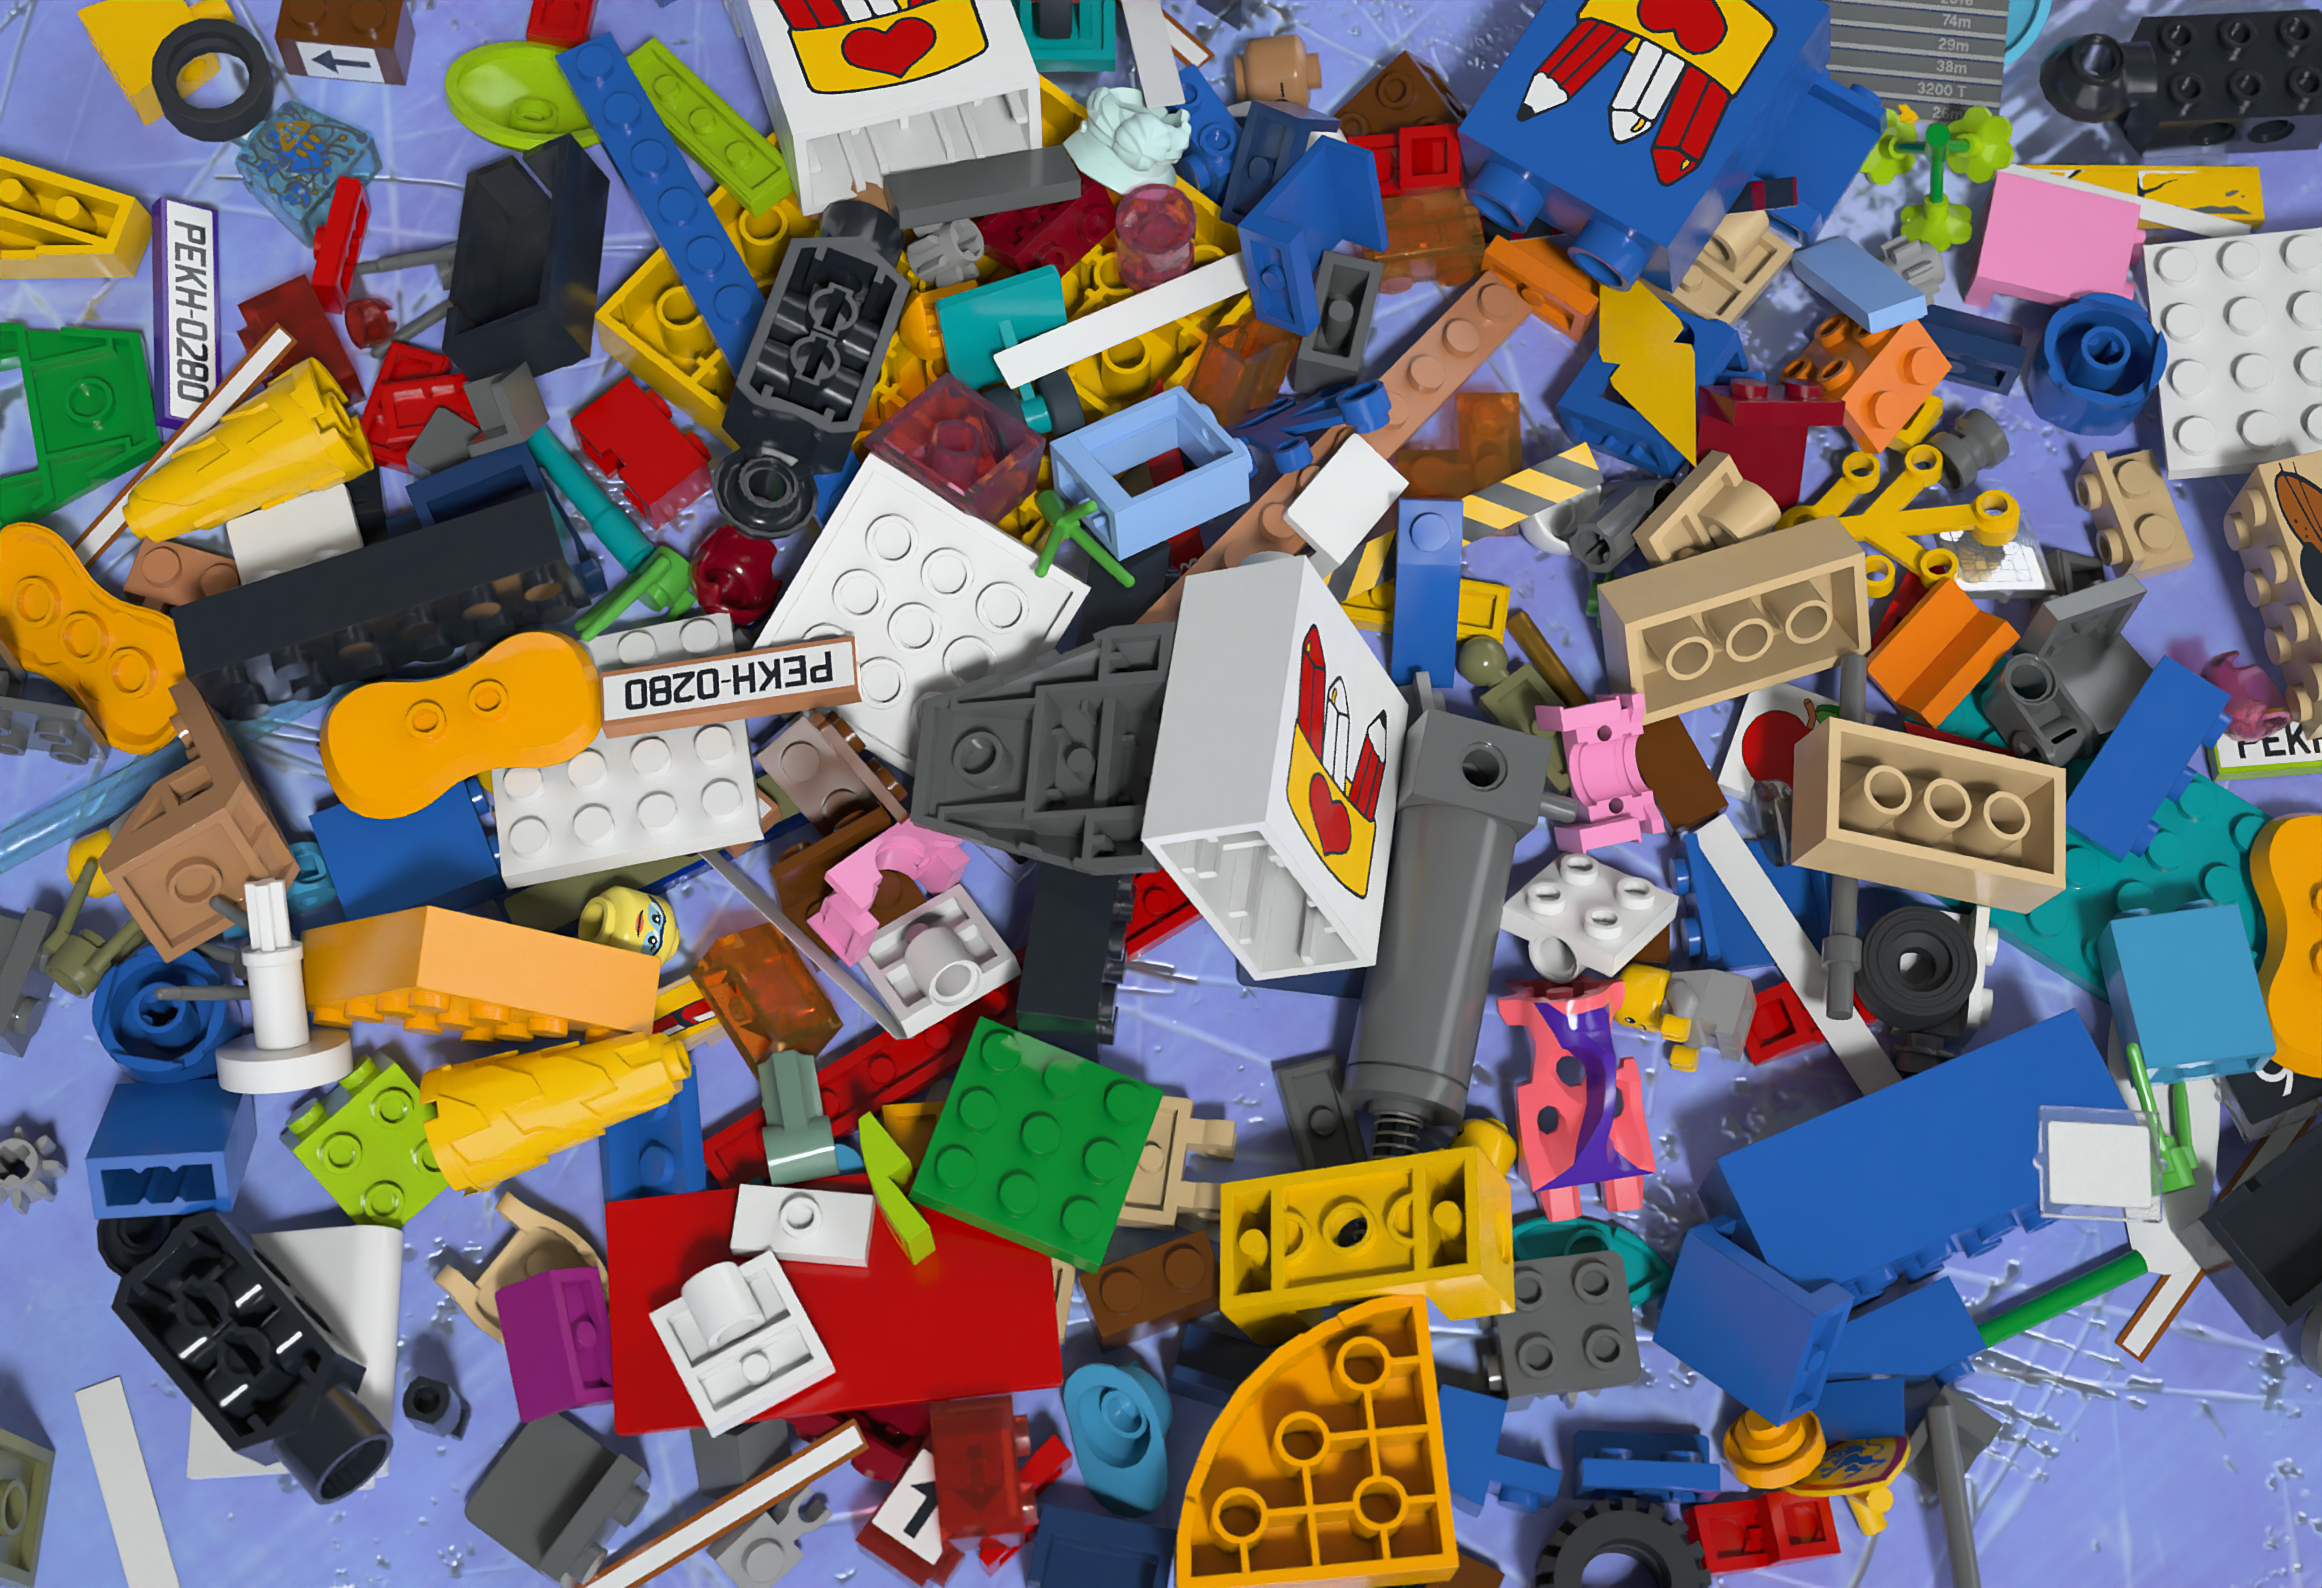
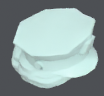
[1063,87,1191,198]

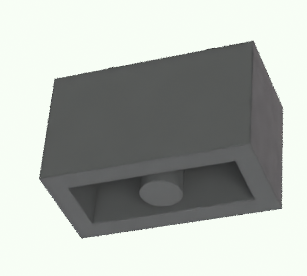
[1294,251,1385,395]

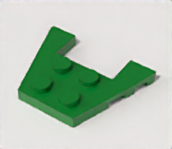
[0,322,164,530]

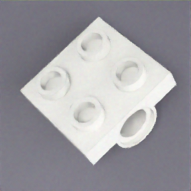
[1500,852,1679,984]
[856,883,1022,1039]
[649,1250,836,1438]

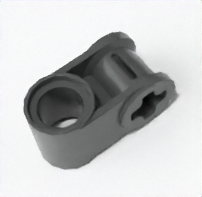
[1981,653,2100,767]

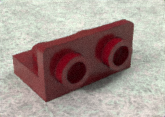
[976,164,1119,278]

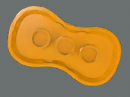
[0,522,187,755]
[319,629,602,819]
[2249,812,2322,1079]

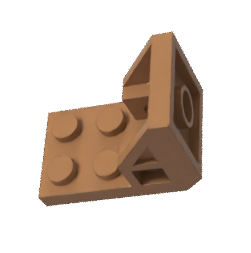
[98,678,300,964]

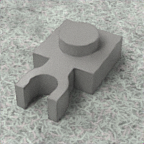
[705,1485,833,1588]

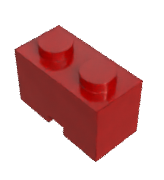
[570,376,713,532]

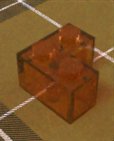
[1392,392,1523,537]

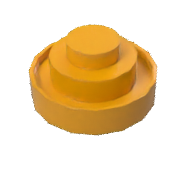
[1723,1409,1826,1489]

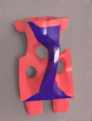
[1495,974,1656,1222]

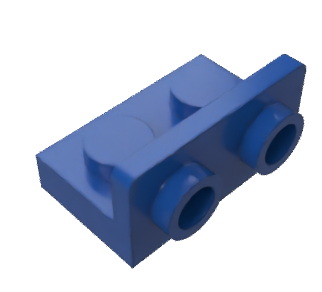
[599,1065,707,1206]
[1573,1430,1720,1505]

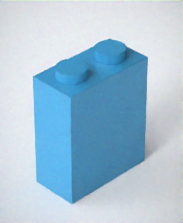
[2096,900,2277,1089]

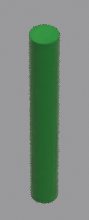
[1975,1249,2148,1351]

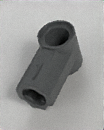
[1568,479,1677,573]

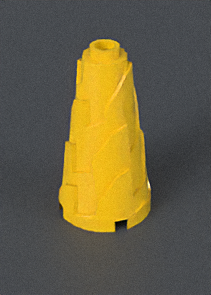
[122,357,374,544]
[420,1031,691,1197]

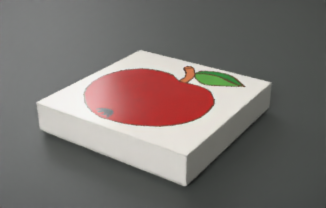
[1717,683,1876,818]

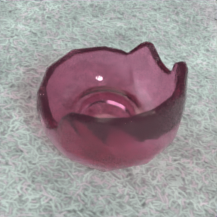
[2200,650,2294,743]

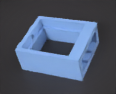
[1049,385,1253,561]

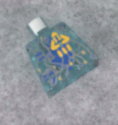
[230,101,383,250]

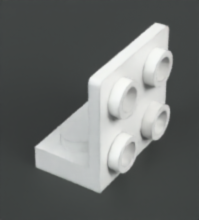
[226,484,364,589]

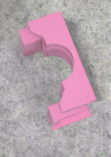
[1535,692,1665,854]
[806,814,971,968]

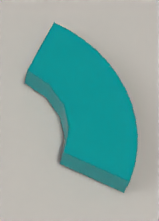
[1512,1216,1674,1311]

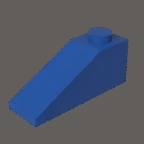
[1390,497,1464,688]
[1826,1275,1987,1390]

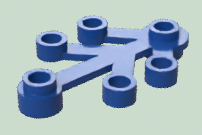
[1178,380,1392,479]

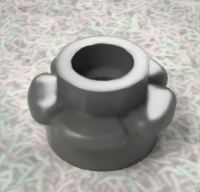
[1890,1033,1955,1075]

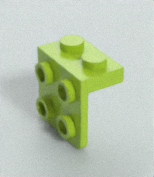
[278,1051,449,1230]

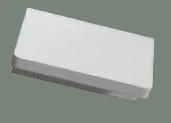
[1282,434,1409,579]

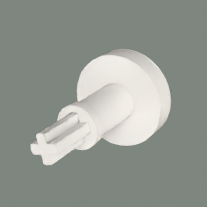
[215,878,354,1094]

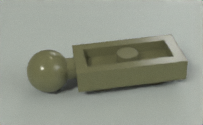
[1458,636,1571,796]

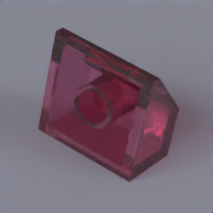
[864,372,1046,524]

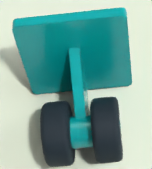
[935,265,1086,464]

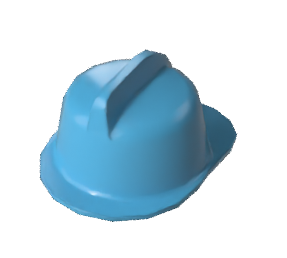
[1063,1360,1173,1519]

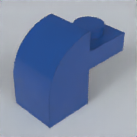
[1438,1384,1562,1517]

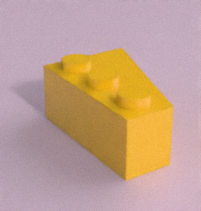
[0,156,152,279]

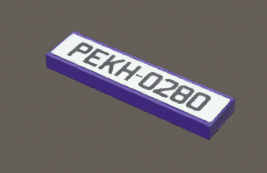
[151,197,221,430]

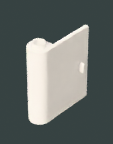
[186,1225,404,1490]

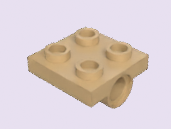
[1638,210,1795,327]
[1632,450,1781,569]

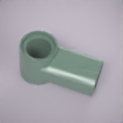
[757,1050,839,1187]

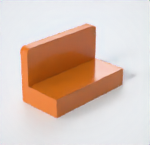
[1478,234,1600,344]
[1867,577,2021,729]

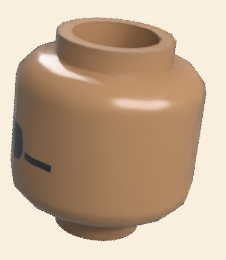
[1234,34,1322,107]

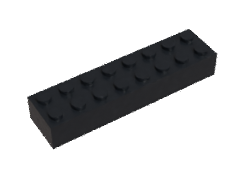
[1016,534,1182,1064]

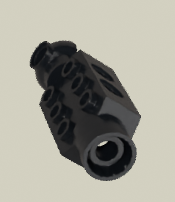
[2039,9,2322,158]
[713,200,911,541]
[97,1211,394,1505]

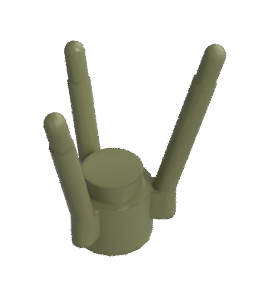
[42,861,147,999]

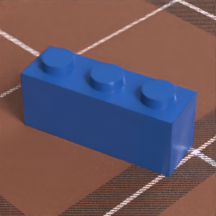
[2066,654,2233,864]

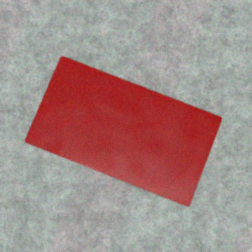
[605,1167,1063,1437]

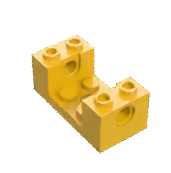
[1220,1145,1515,1346]

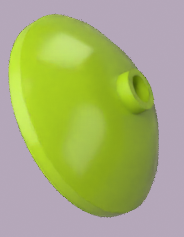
[444,41,600,153]

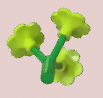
[1859,106,2014,253]

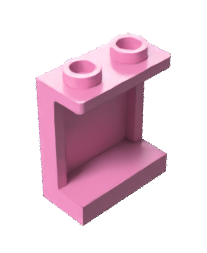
[1963,171,2146,309]

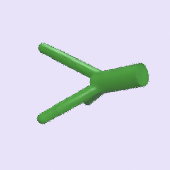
[1035,490,1135,588]

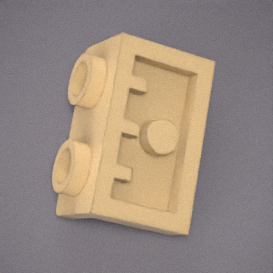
[2075,448,2195,580]

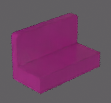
[495,1266,614,1423]

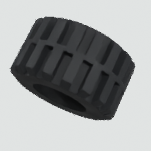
[1531,1497,1712,1588]

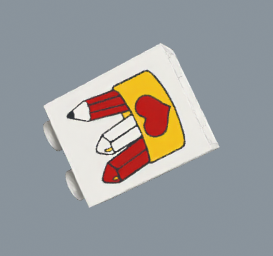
[731,0,1042,217]
[1141,551,1409,981]

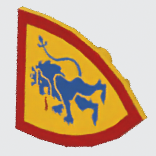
[1778,1432,1911,1536]

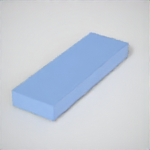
[1791,236,1928,334]

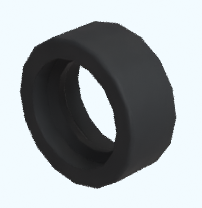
[151,18,273,142]

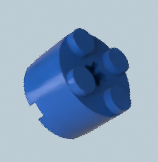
[2027,293,2168,436]
[92,945,242,1084]

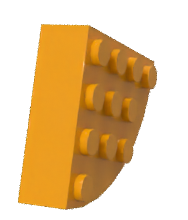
[300,905,661,1047]
[1173,1293,1459,1588]

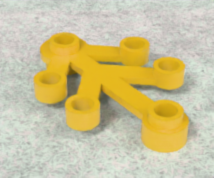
[1774,444,2020,598]

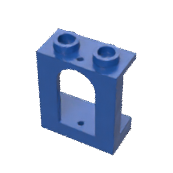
[1556,301,1749,479]

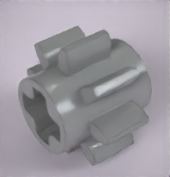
[907,218,984,289]
[1875,234,1945,306]
[0,1127,67,1215]

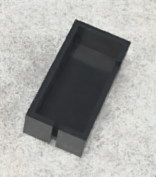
[441,133,610,380]
[2176,1121,2322,1340]

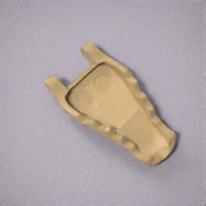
[433,1191,610,1346]

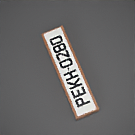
[600,636,862,739]

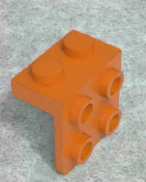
[1775,313,1952,454]

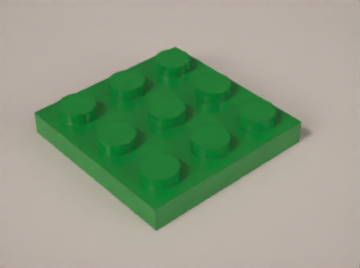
[907,1016,1164,1275]

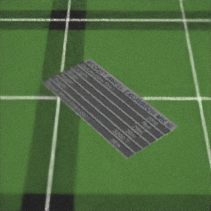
[1820,0,2009,125]

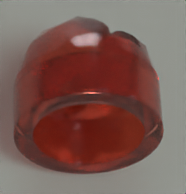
[344,298,397,350]

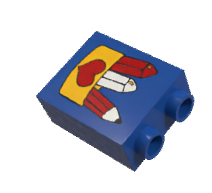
[1457,0,1831,294]

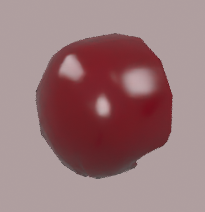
[689,524,783,626]

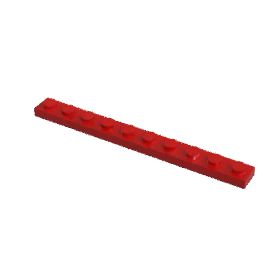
[703,866,1204,1189]

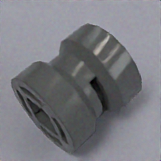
[1923,408,2010,493]

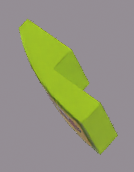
[859,1111,936,1266]

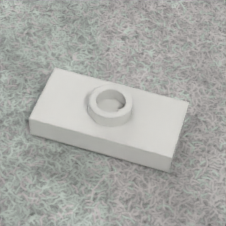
[730,1184,876,1267]

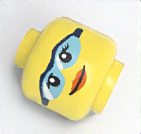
[578,886,680,968]

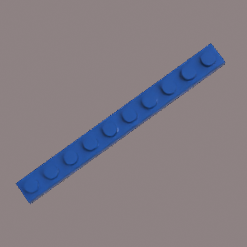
[555,31,861,531]

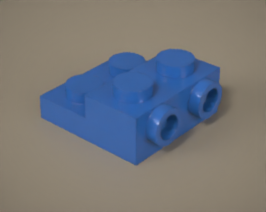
[1165,63,1243,208]

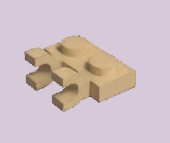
[1116,1096,1237,1233]

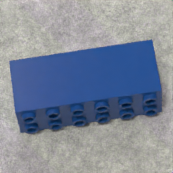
[1697,1008,2151,1311]

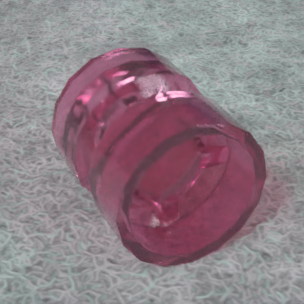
[1115,183,1197,293]

